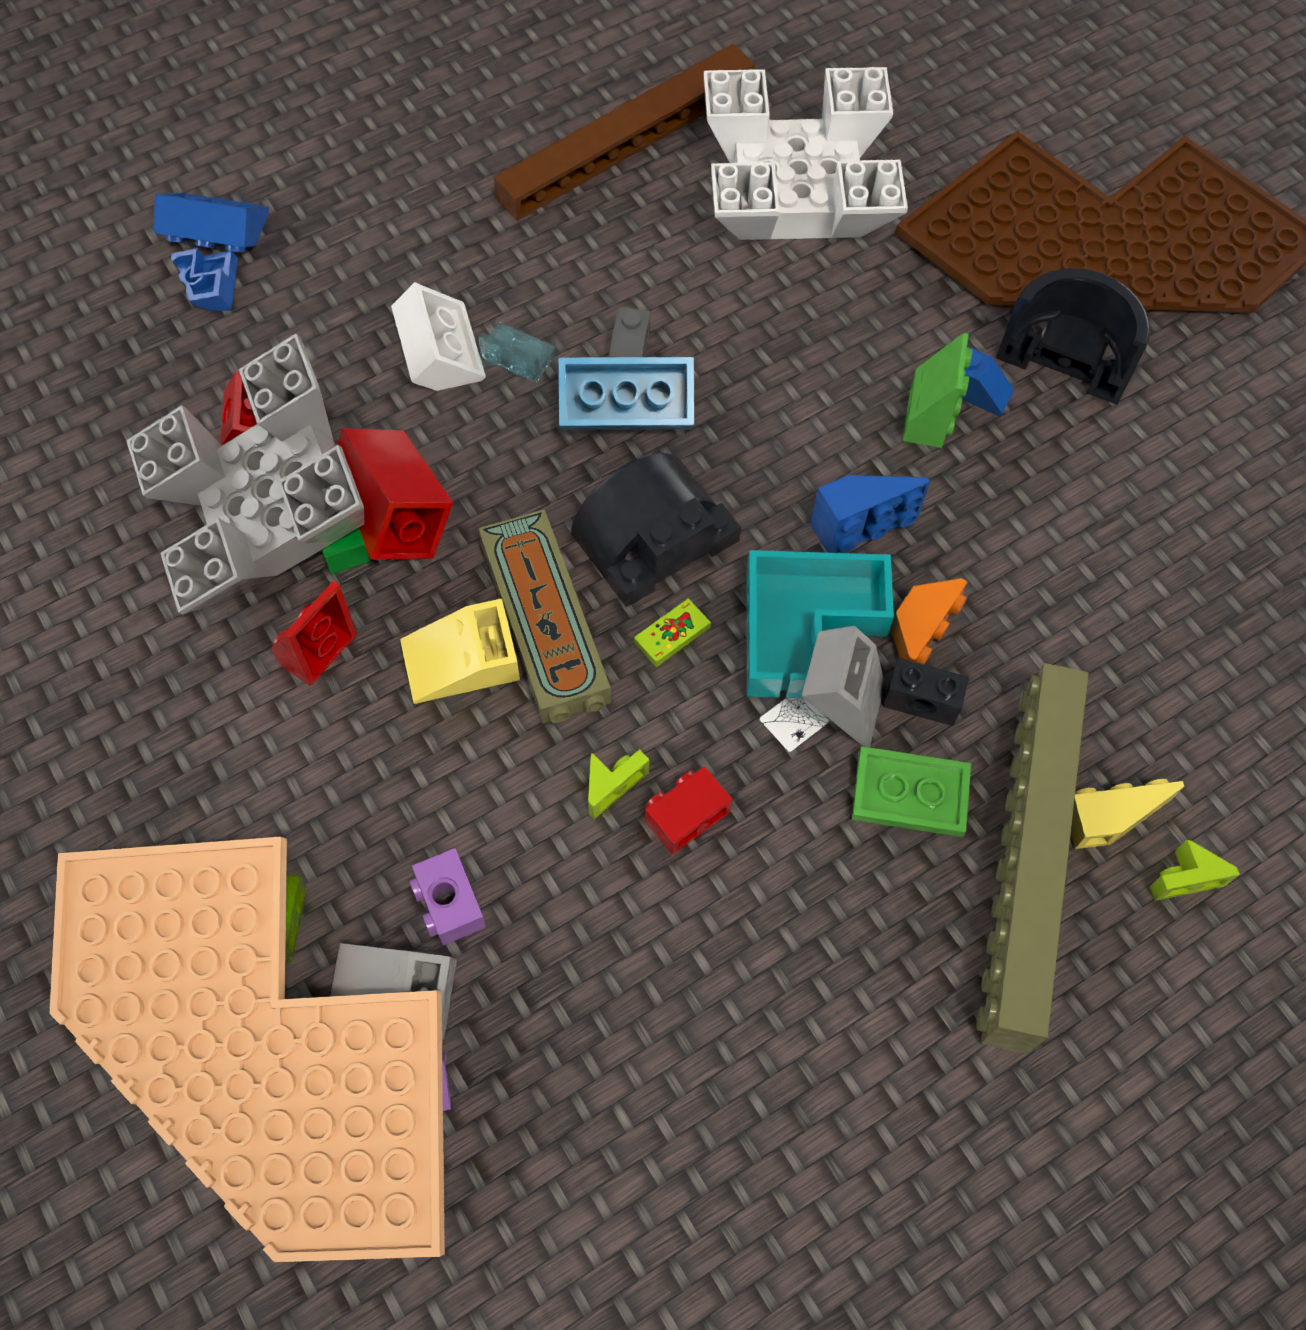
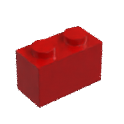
[645,766,733,855]

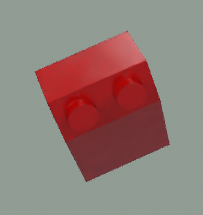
[271,581,357,686]

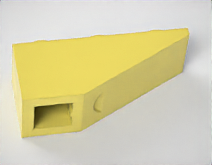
[1071,779,1184,849]

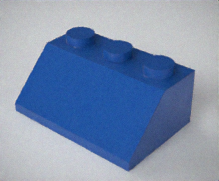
[154,192,269,252]

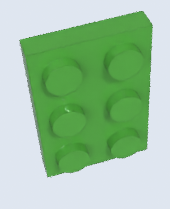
[851,746,971,837]

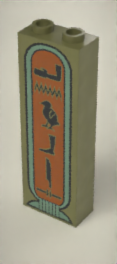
[478,509,611,724]

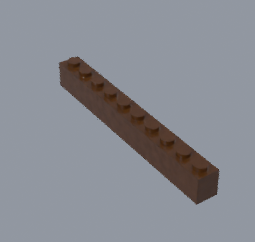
[494,44,755,221]

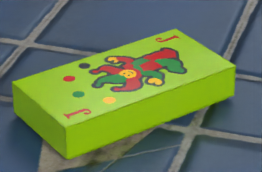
[634,598,711,667]

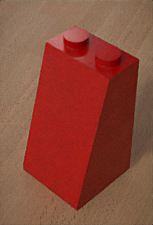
[337,428,453,560]

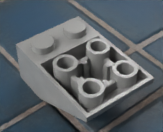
[802,626,885,747]
[330,943,457,1040]

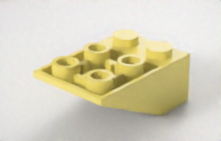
[400,599,520,704]

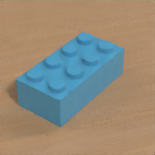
[558,357,694,430]

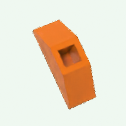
[890,578,968,664]

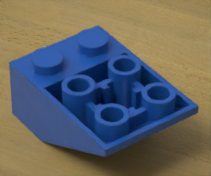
[810,475,930,553]

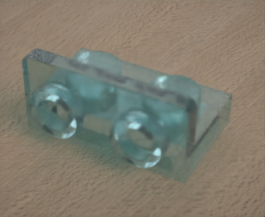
[479,322,556,382]

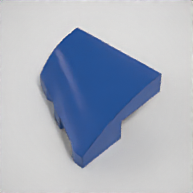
[171,248,238,311]

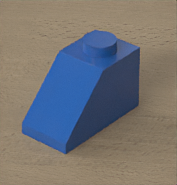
[962,346,1014,417]

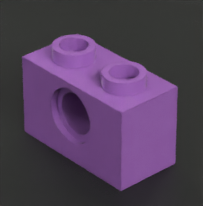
[409,848,486,945]

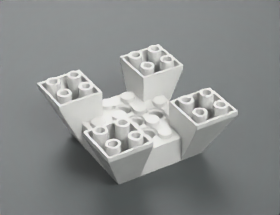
[704,67,908,240]

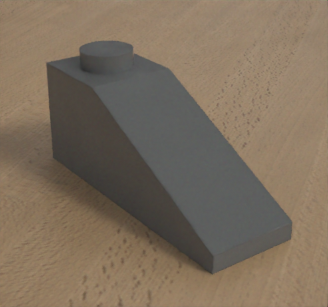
[609,307,651,357]

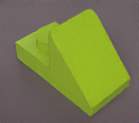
[588,749,650,819]
[1150,840,1240,901]

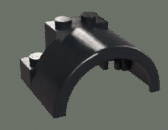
[996,268,1150,405]
[571,453,741,607]

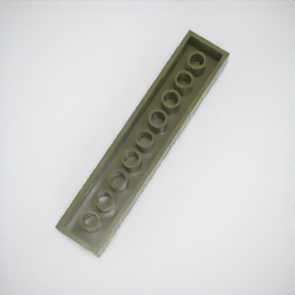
[976,663,1089,1055]

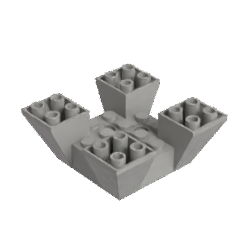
[126,333,364,615]

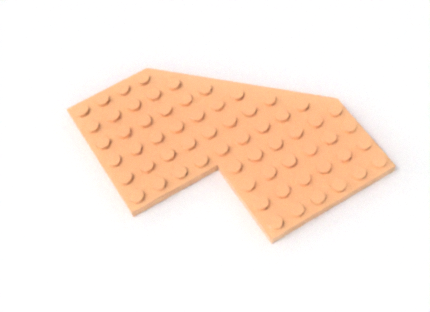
[50,837,445,1262]

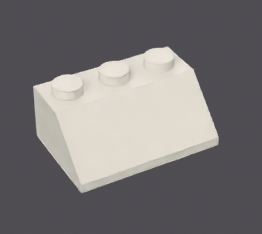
[391,282,486,391]

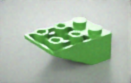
[903,333,972,448]

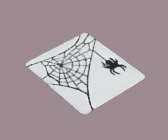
[760,698,829,752]

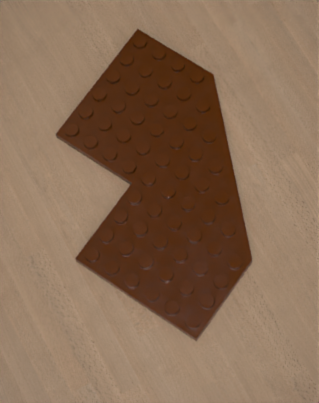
[895,131,1306,313]

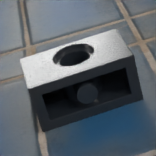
[883,658,969,726]

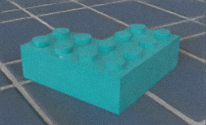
[746,550,894,698]

